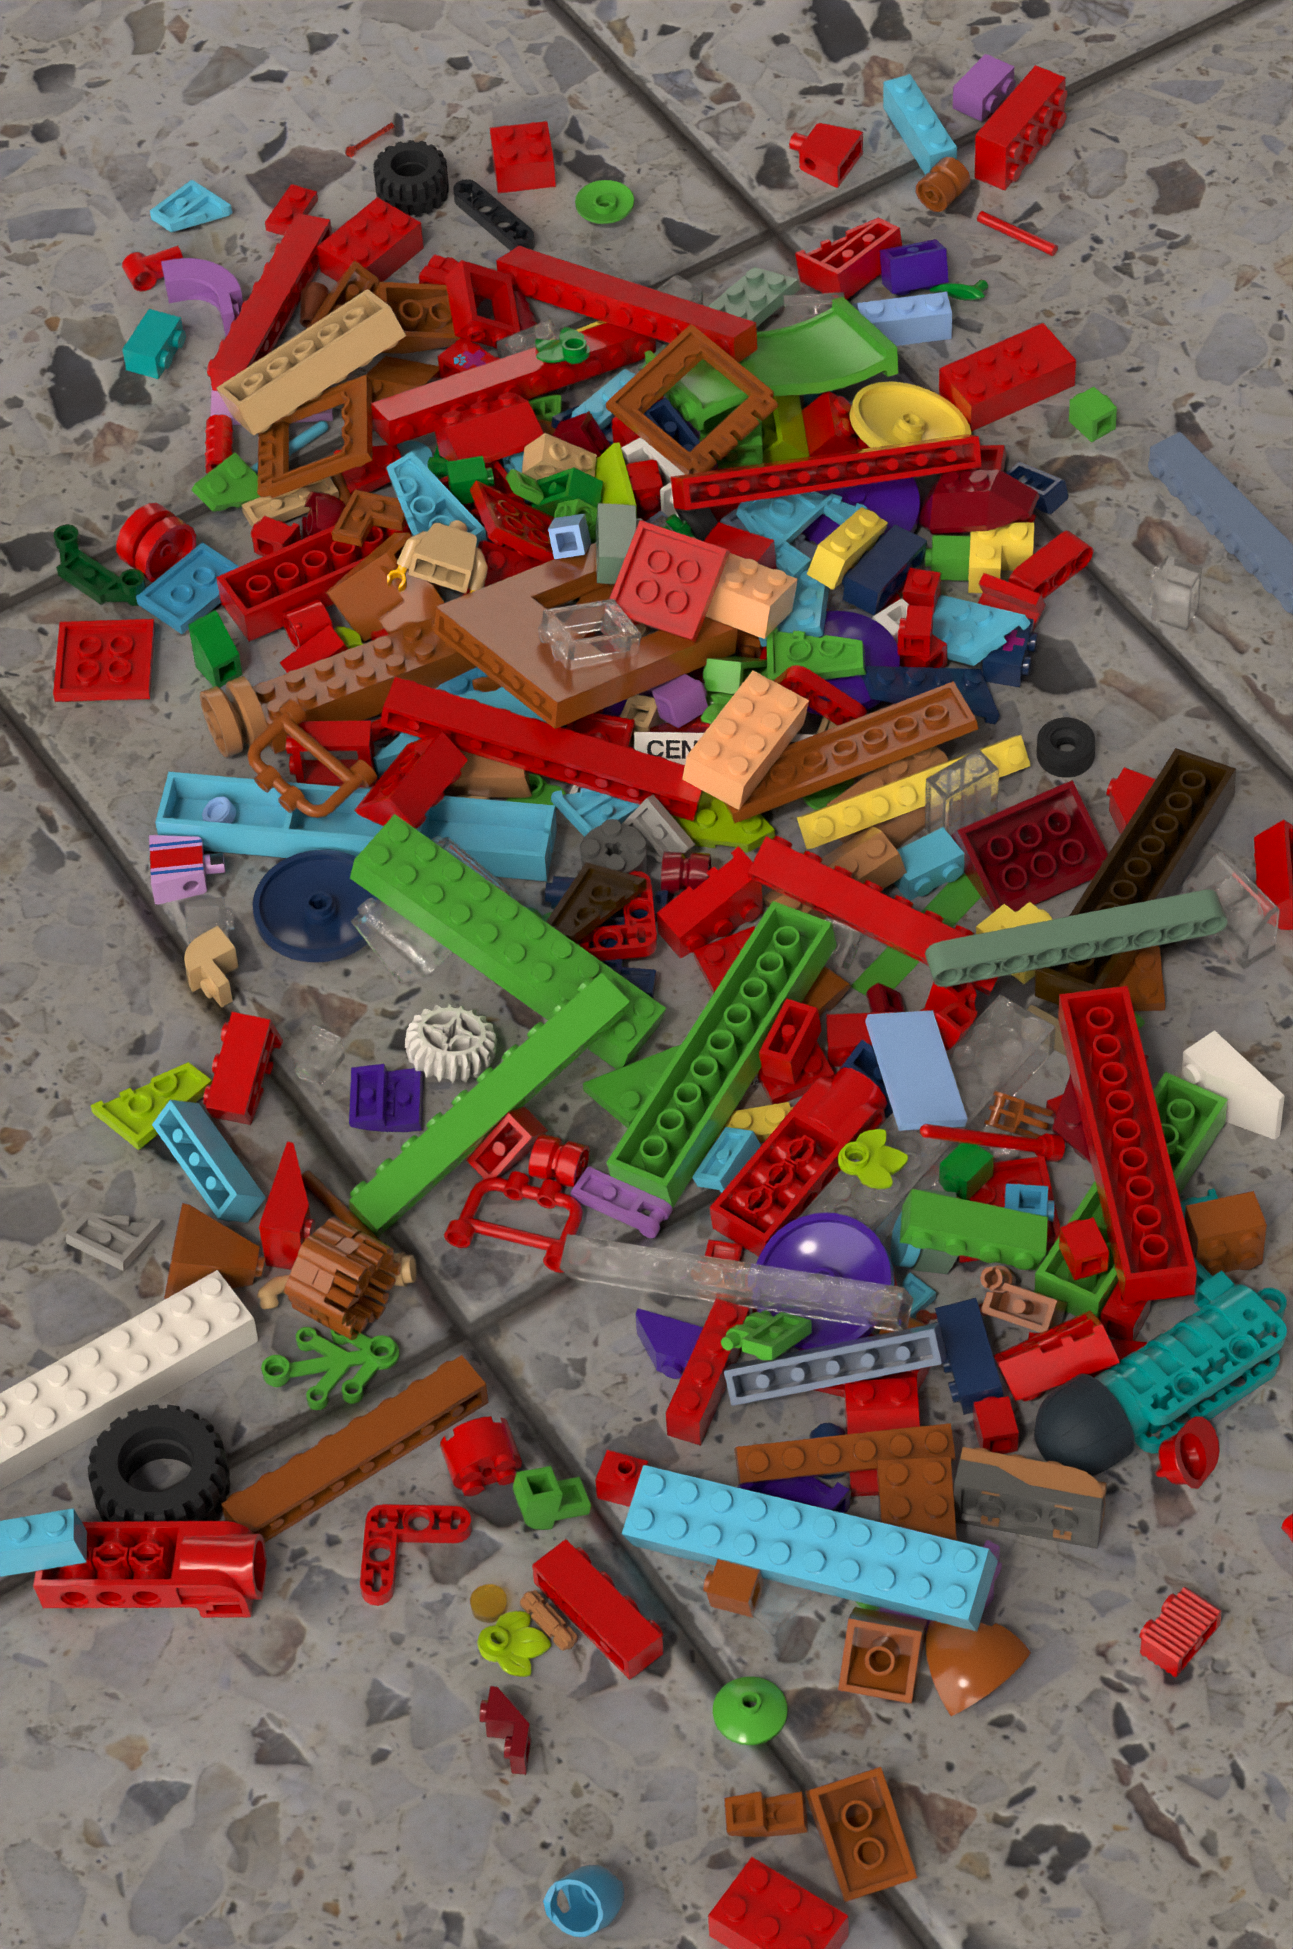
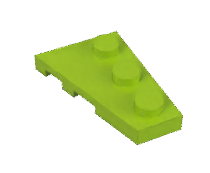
[91,1062,212,1150]

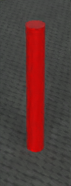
[977,211,1058,256]

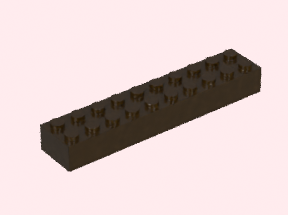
[1035,748,1236,1005]

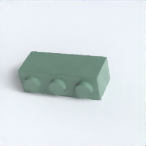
[595,503,642,584]

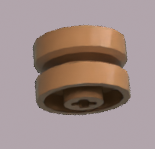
[200,676,268,757]

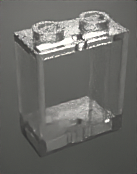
[538,599,641,670]

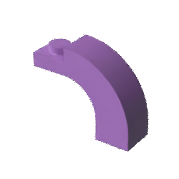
[161,258,243,336]

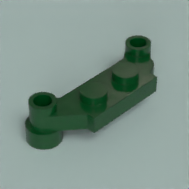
[54,524,146,606]

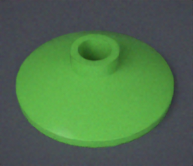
[575,180,634,224]
[713,1677,788,1745]

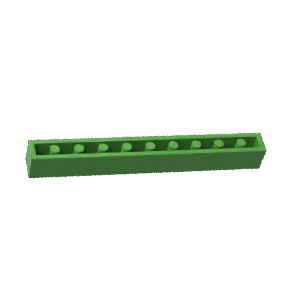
[349,973,630,1238]

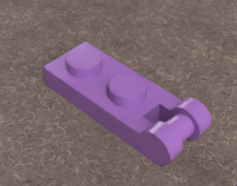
[571,1166,673,1238]

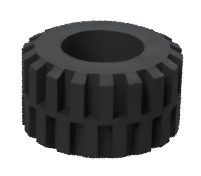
[373,140,449,217]

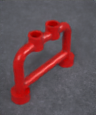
[444,1171,583,1273]

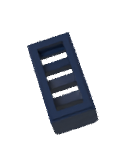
[1006,461,1069,515]

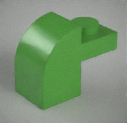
[513,1466,591,1530]

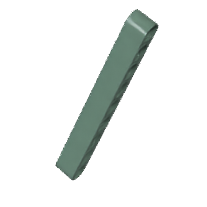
[925,889,1228,987]

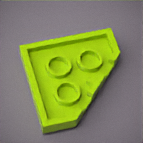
[671,791,775,853]

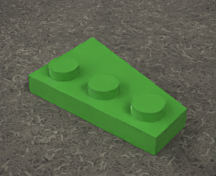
[583,1044,681,1128]

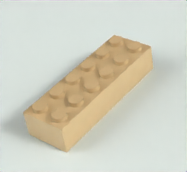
[216,289,406,436]

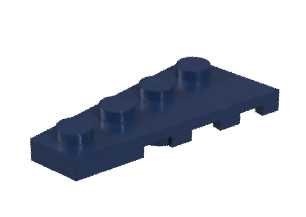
[861,666,1000,724]

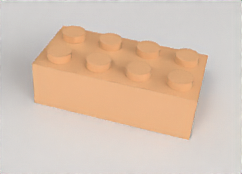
[692,537,798,639]
[682,671,809,810]

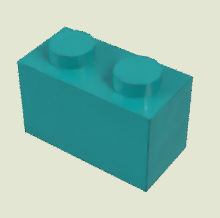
[122,309,186,379]

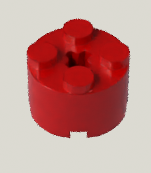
[440,1416,522,1497]

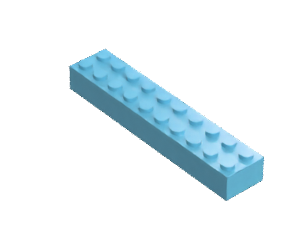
[622,1465,998,1631]

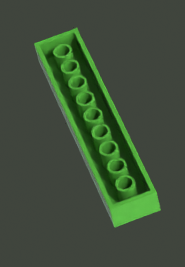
[350,814,666,1070]
[606,901,837,1209]

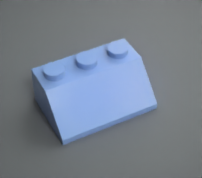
[852,292,952,346]

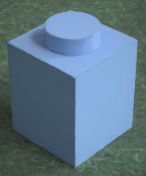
[548,513,591,559]

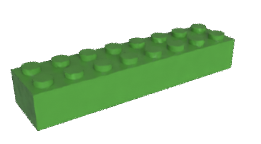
[1034,1072,1228,1320]

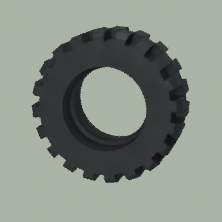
[88,1404,231,1522]

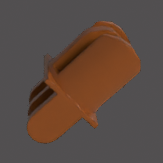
[984,1091,1053,1139]

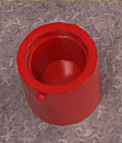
[282,599,333,649]

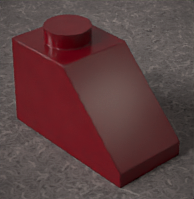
[552,411,611,460]

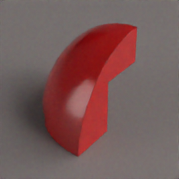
[920,982,978,1051]

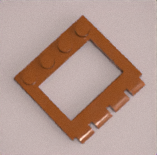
[606,324,778,474]
[257,375,373,498]

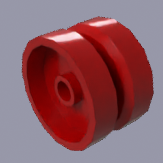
[116,503,196,582]

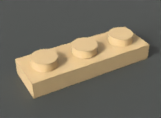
[241,477,340,528]

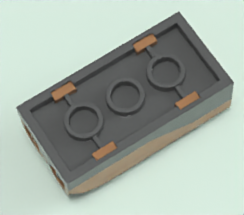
[954,1447,1107,1549]

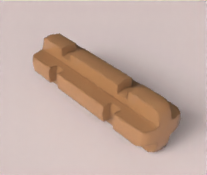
[520,1590,578,1651]

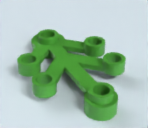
[261,1327,400,1410]

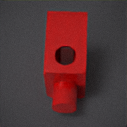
[789,123,863,188]

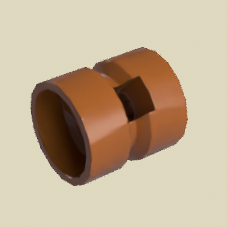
[916,157,970,212]

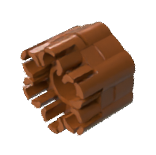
[284,1217,401,1340]

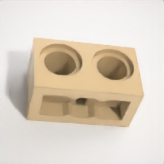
[522,433,597,480]

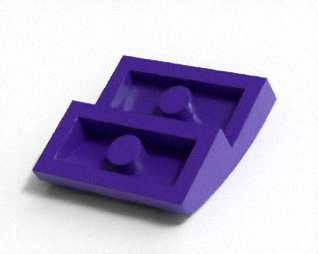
[349,1064,424,1132]

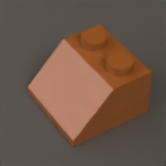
[838,1607,928,1704]

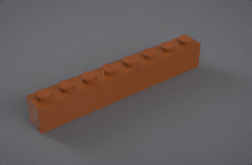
[222,1355,488,1543]

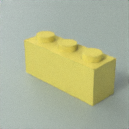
[807,507,888,590]

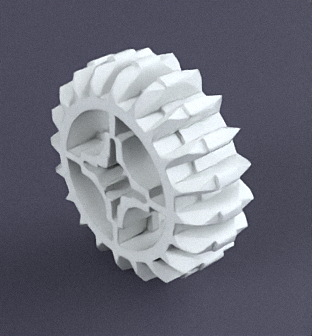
[405,1004,497,1084]

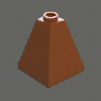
[164,1203,265,1299]

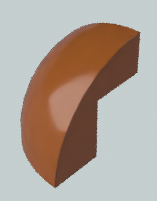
[926,1621,1031,1716]

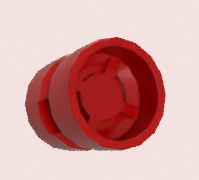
[528,1133,590,1188]

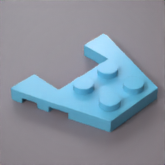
[736,492,868,578]

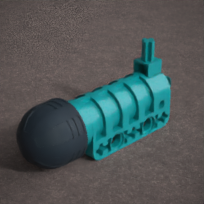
[1034,1258,1287,1476]

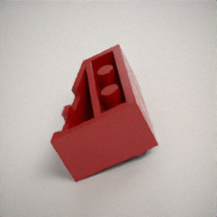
[795,217,903,300]
[657,846,763,959]
[203,1012,283,1125]
[993,1310,1120,1401]

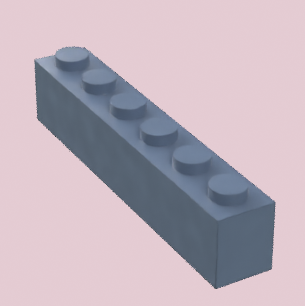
[724,1323,947,1406]

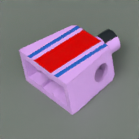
[149,835,225,905]

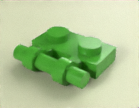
[721,1310,811,1361]

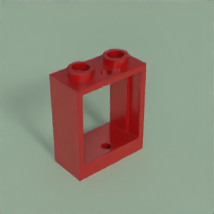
[445,260,521,350]
[286,721,376,787]

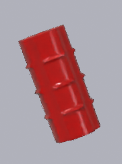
[205,414,234,474]

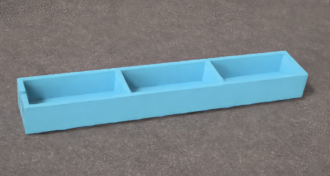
[155,772,557,881]

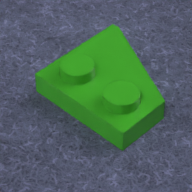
[191,453,261,512]

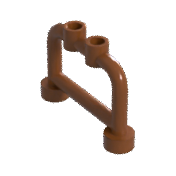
[247,699,378,818]

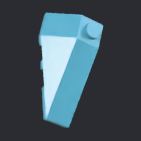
[386,451,487,548]

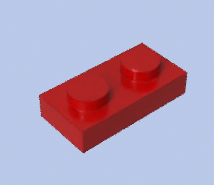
[265,184,318,236]

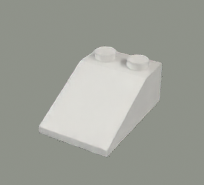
[1181,1030,1285,1140]

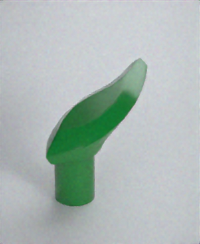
[930,280,988,301]

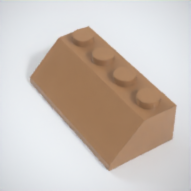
[827,746,967,849]
[762,826,907,923]

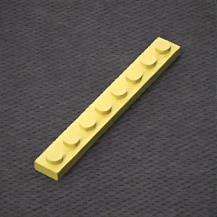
[797,735,1031,849]

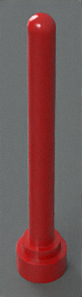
[920,1124,1065,1162]

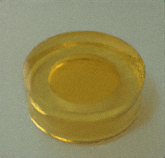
[470,1584,508,1623]

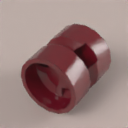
[661,851,711,894]

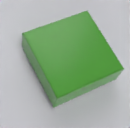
[506,469,544,505]

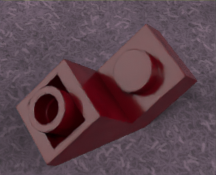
[479,1686,532,1775]

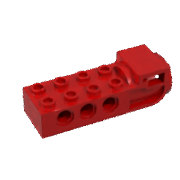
[709,1067,887,1257]
[33,1521,267,1618]

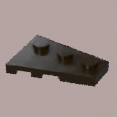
[546,862,647,943]

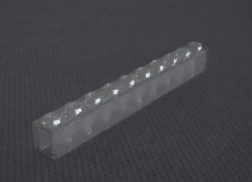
[559,1234,914,1331]

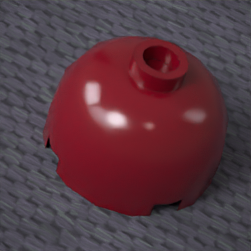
[301,491,346,539]

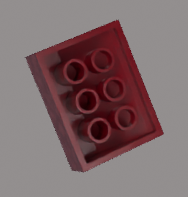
[951,780,1108,913]

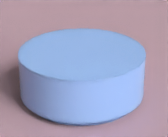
[202,797,236,824]

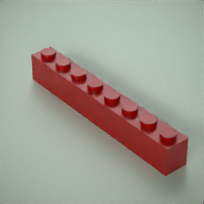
[207,213,332,391]
[748,836,998,996]

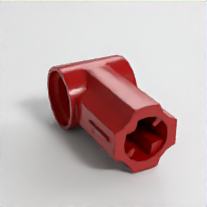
[122,246,183,292]

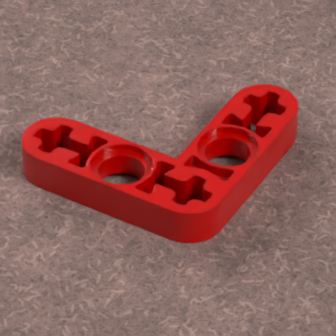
[774,665,867,726]
[578,871,657,961]
[360,1504,472,1606]

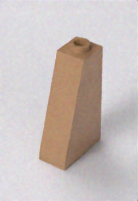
[443,750,532,798]

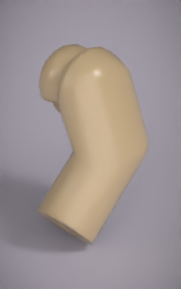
[257,1274,290,1309]

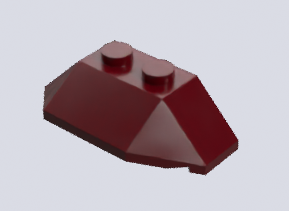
[918,470,1039,534]

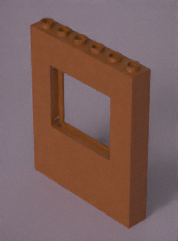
[434,543,738,729]

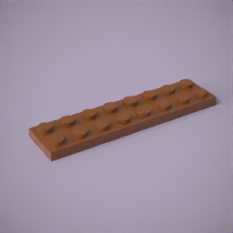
[724,681,979,823]

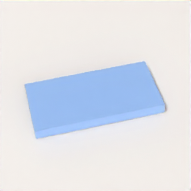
[865,1010,967,1131]

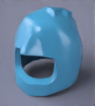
[543,1865,624,1937]

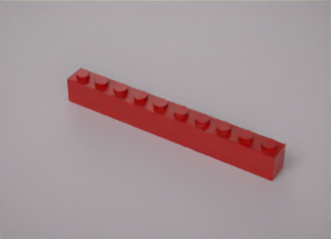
[496,246,758,363]
[371,323,656,447]
[671,434,982,510]
[381,677,704,821]

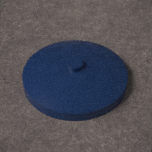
[253,850,386,962]

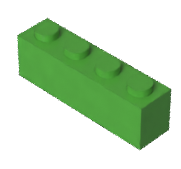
[900,1189,1048,1270]

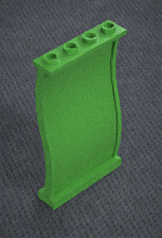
[643,297,898,431]

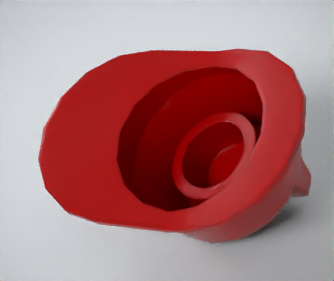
[1155,1416,1220,1489]

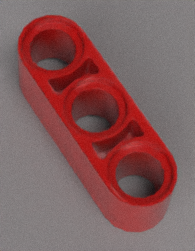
[1008,530,1094,599]

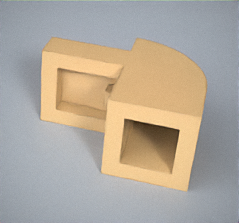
[184,926,238,1008]

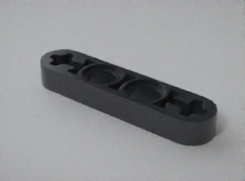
[453,179,535,251]

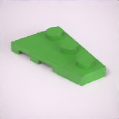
[767,628,866,681]

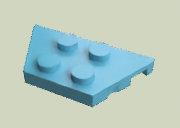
[932,595,1031,666]

